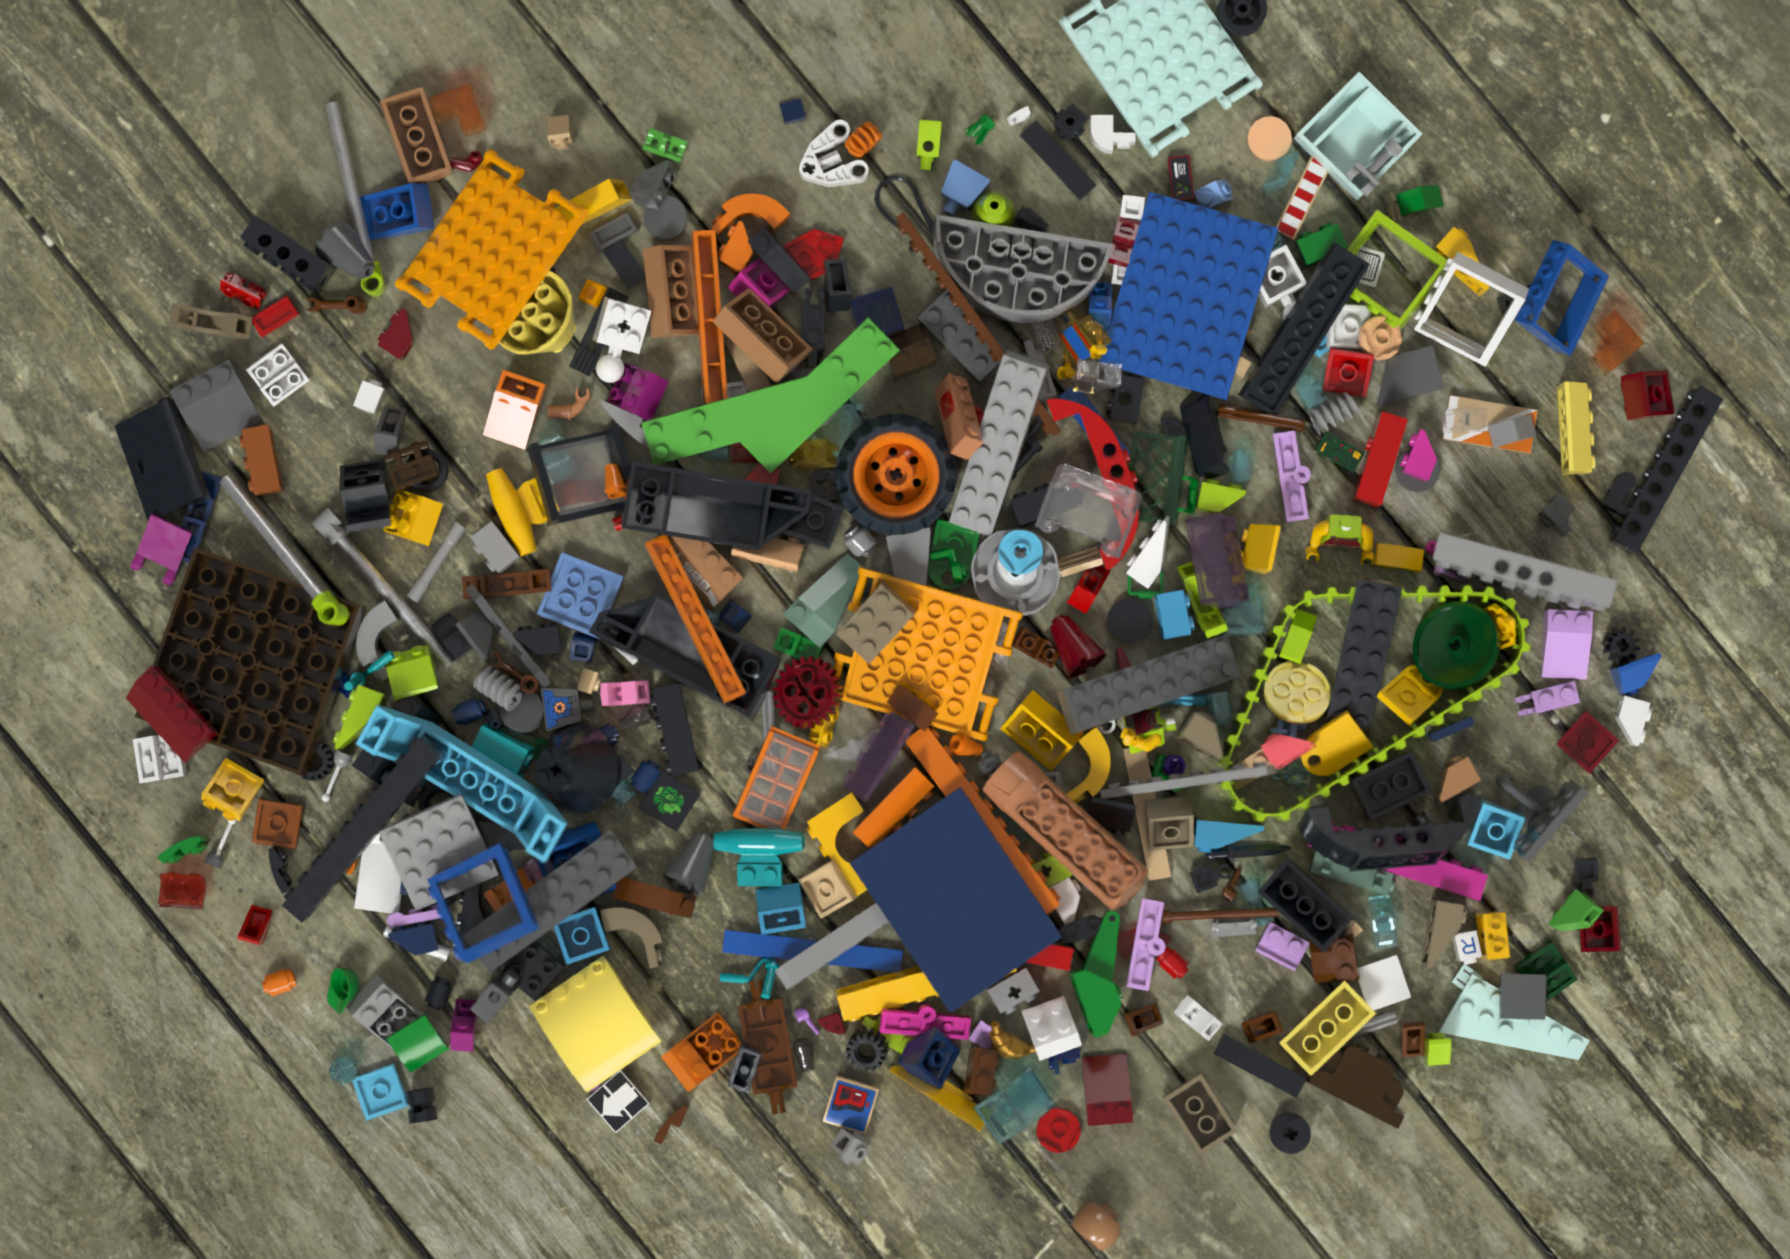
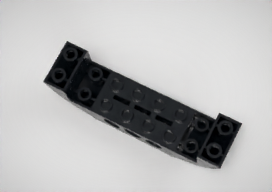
[1297,793,1482,872]

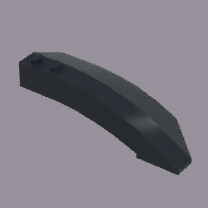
[621,461,812,550]
[589,593,781,722]

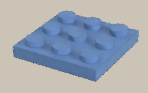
[537,552,624,639]

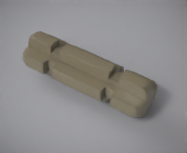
[1383,192,1404,236]

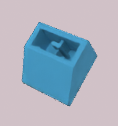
[755,883,807,935]

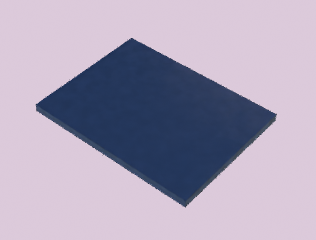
[850,787,1062,1013]

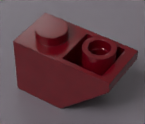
[378,308,415,362]

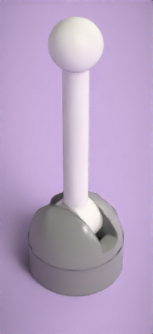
[322,749,353,802]

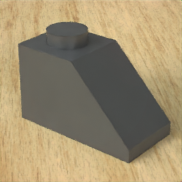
[374,405,406,455]

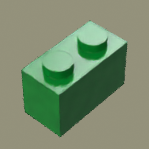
[1295,222,1348,268]

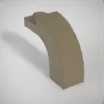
[169,303,253,339]
[600,907,664,968]

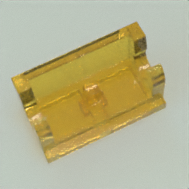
[789,438,839,471]

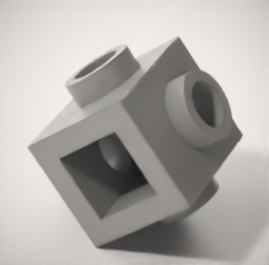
[830,1128,871,1165]

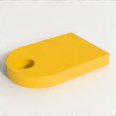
[1376,665,1443,726]
[1301,710,1373,776]

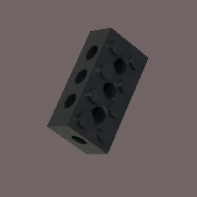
[240,216,335,293]

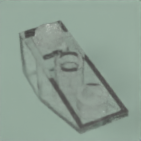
[822,728,894,764]

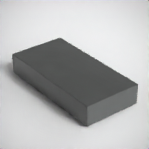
[589,211,639,252]

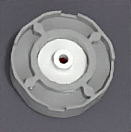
[971,528,1060,618]

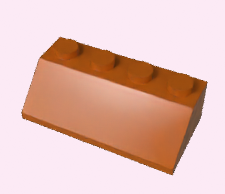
[853,767,934,849]

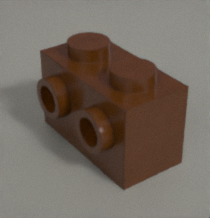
[963,1047,999,1097]

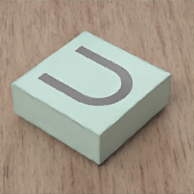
[1451,964,1482,990]

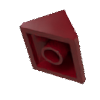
[1579,905,1621,952]

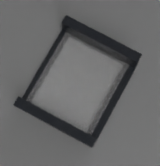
[526,425,630,526]

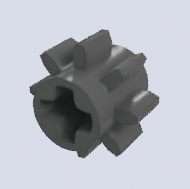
[977,750,1002,779]

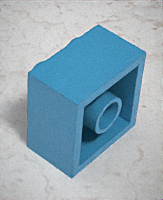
[1154,590,1194,641]
[554,907,611,964]

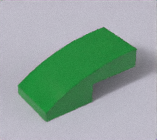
[773,627,825,660]

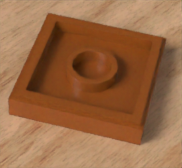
[251,798,304,850]

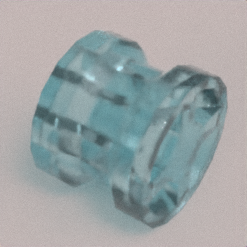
[611,780,636,808]

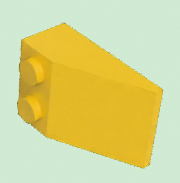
[1433,227,1489,297]
[1237,524,1281,575]

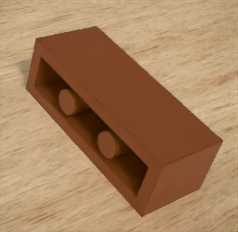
[239,424,284,497]

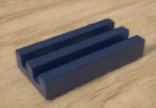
[1427,716,1474,742]

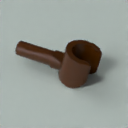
[1222,869,1241,901]

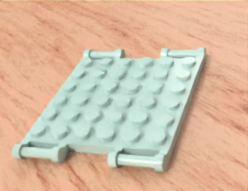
[1058,0,1263,158]

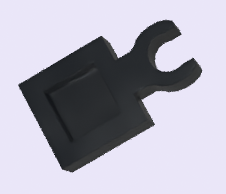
[1573,858,1598,897]
[1189,864,1231,893]

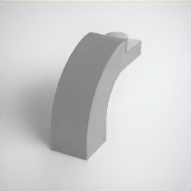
[356,601,400,682]

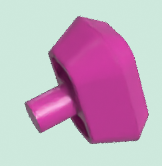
[1425,540,1437,555]

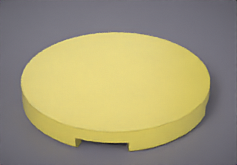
[1264,661,1331,724]

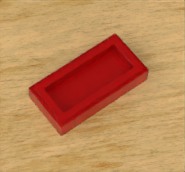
[252,295,300,338]

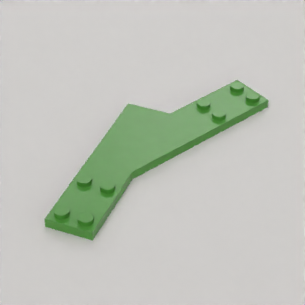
[641,317,900,473]

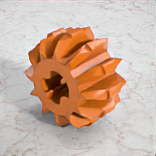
[845,121,882,159]

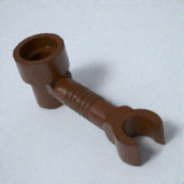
[306,296,367,315]
[487,653,540,693]

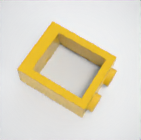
[1475,911,1510,960]

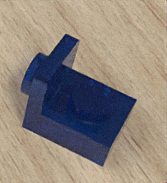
[1048,1047,1080,1074]

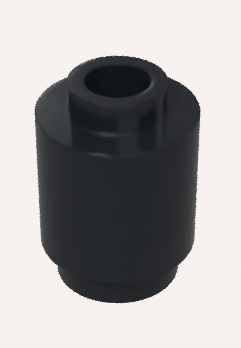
[425,976,453,1011]

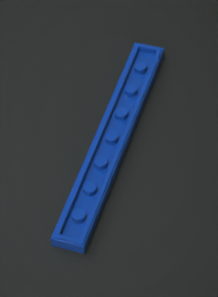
[722,930,903,972]

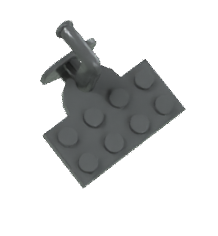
[1496,774,1588,862]

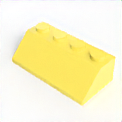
[1557,382,1595,475]
[1279,981,1376,1076]

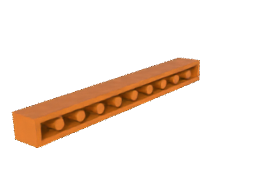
[904,727,1061,915]

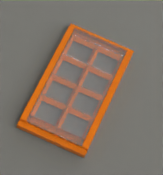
[732,726,820,829]

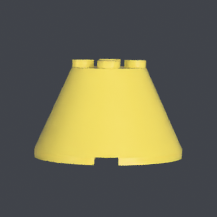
[491,271,577,354]

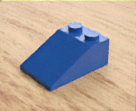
[360,183,434,241]

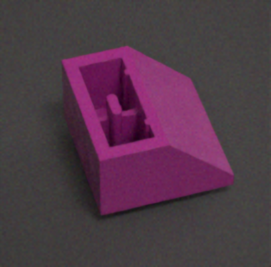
[606,363,669,420]

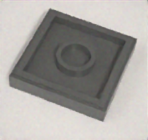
[1499,974,1546,1020]

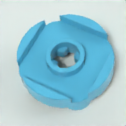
[998,530,1043,575]

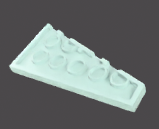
[1438,974,1590,1060]

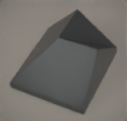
[456,610,495,662]

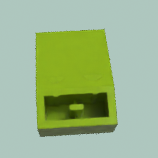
[333,685,389,750]

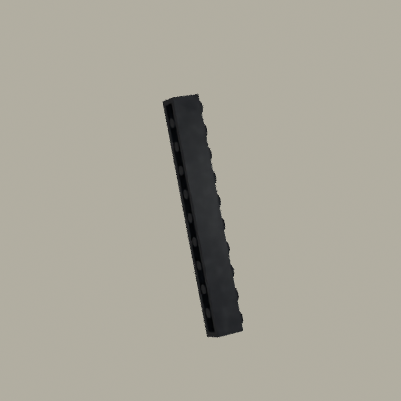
[282,734,446,923]

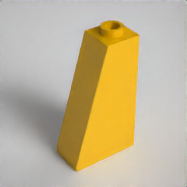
[554,179,633,225]

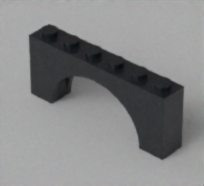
[453,821,526,962]

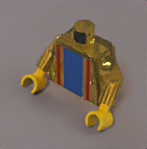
[1057,310,1112,380]

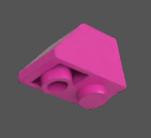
[1400,429,1437,482]

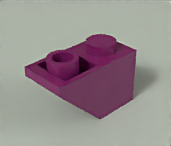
[450,999,478,1052]

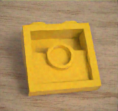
[201,758,264,821]

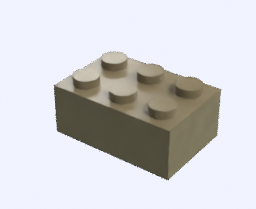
[836,581,916,664]
[1161,1072,1238,1155]

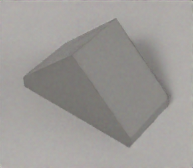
[1487,415,1537,449]

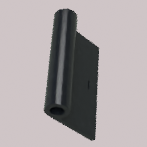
[115,397,210,521]

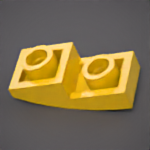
[1374,543,1424,573]

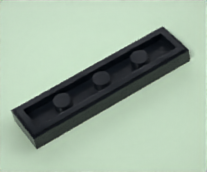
[1020,120,1096,201]

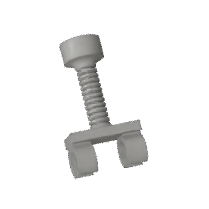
[1344,138,1403,197]

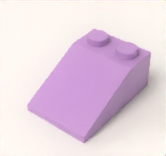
[1541,609,1593,680]

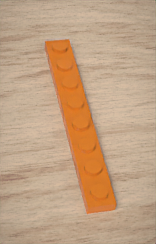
[645,535,746,704]

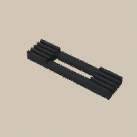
[569,287,629,376]

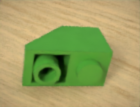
[1548,889,1604,932]

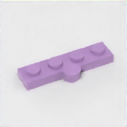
[1272,431,1311,522]
[1126,898,1165,991]

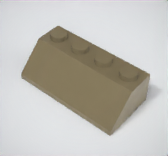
[1175,711,1223,761]

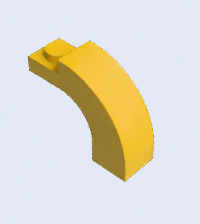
[1067,727,1111,803]

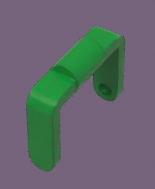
[1177,476,1199,514]
[1127,571,1163,599]

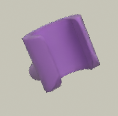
[794,1008,820,1035]

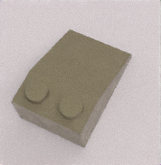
[1421,900,1467,969]

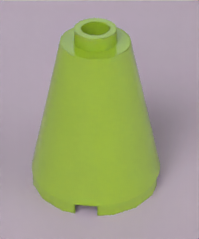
[971,191,1015,227]

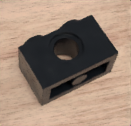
[1106,374,1144,425]

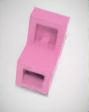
[600,681,650,706]

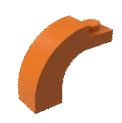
[711,193,791,237]

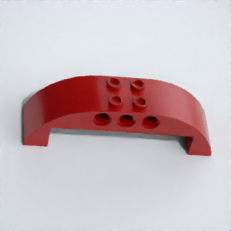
[1047,399,1139,570]

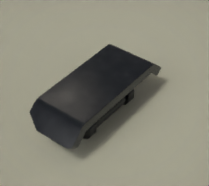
[1180,392,1229,479]

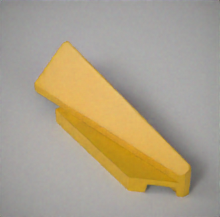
[889,1065,992,1131]

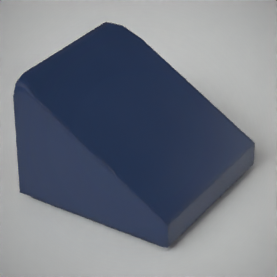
[779,98,806,125]
[717,599,752,633]
[570,632,596,662]

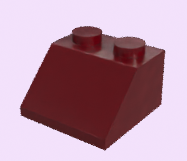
[1620,370,1674,420]

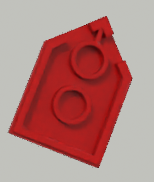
[784,229,844,282]

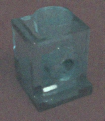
[1294,375,1328,411]

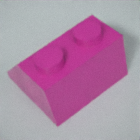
[727,257,791,309]

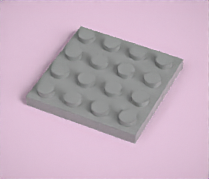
[379,793,499,911]

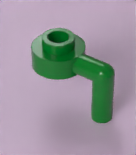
[929,547,967,584]
[1151,754,1187,792]

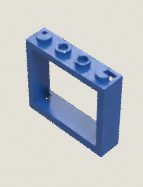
[1515,240,1609,356]
[427,843,540,964]

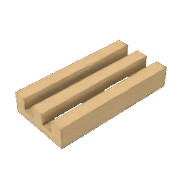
[1057,546,1103,577]

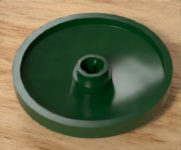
[1412,601,1500,690]

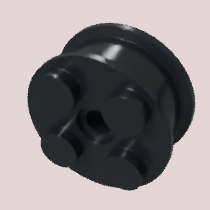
[1216,0,1267,37]

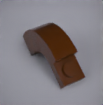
[613,877,696,918]

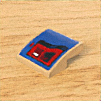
[823,1075,880,1135]

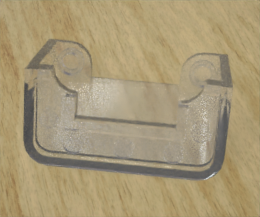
[1035,464,1142,558]

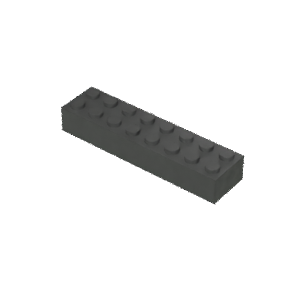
[1056,634,1241,735]
[463,830,639,973]

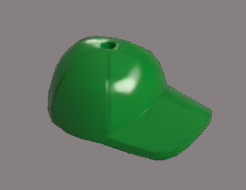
[327,968,360,1014]

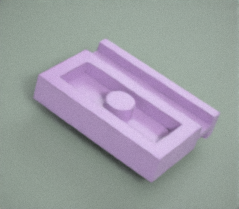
[1255,922,1309,971]

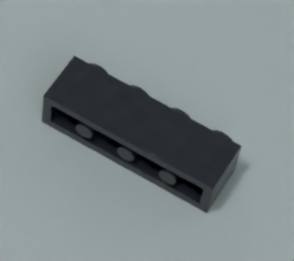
[650,683,700,777]

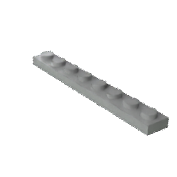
[1100,761,1276,799]

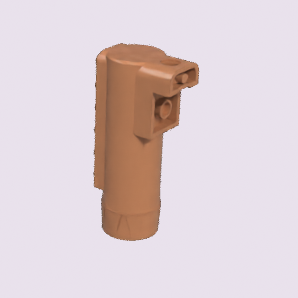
[982,751,1149,910]

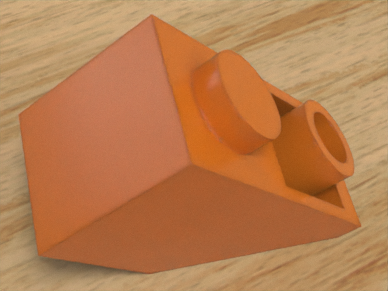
[717,220,753,273]

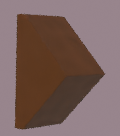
[1123,1003,1163,1036]
[1241,1009,1284,1043]
[1398,1021,1425,1058]

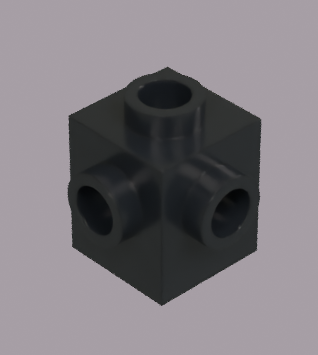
[1054,103,1089,141]

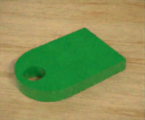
[928,519,980,590]

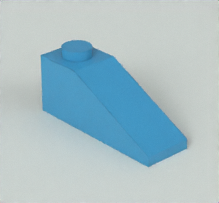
[1194,820,1264,853]

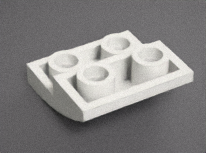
[246,342,309,407]

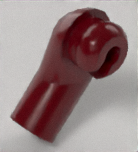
[450,151,483,172]

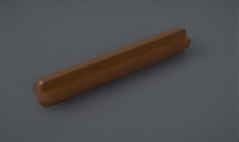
[1217,404,1305,431]

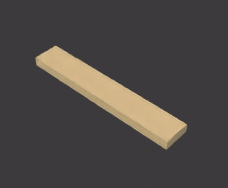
[1123,748,1171,881]

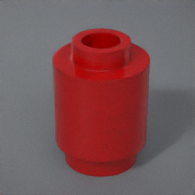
[1156,946,1189,979]

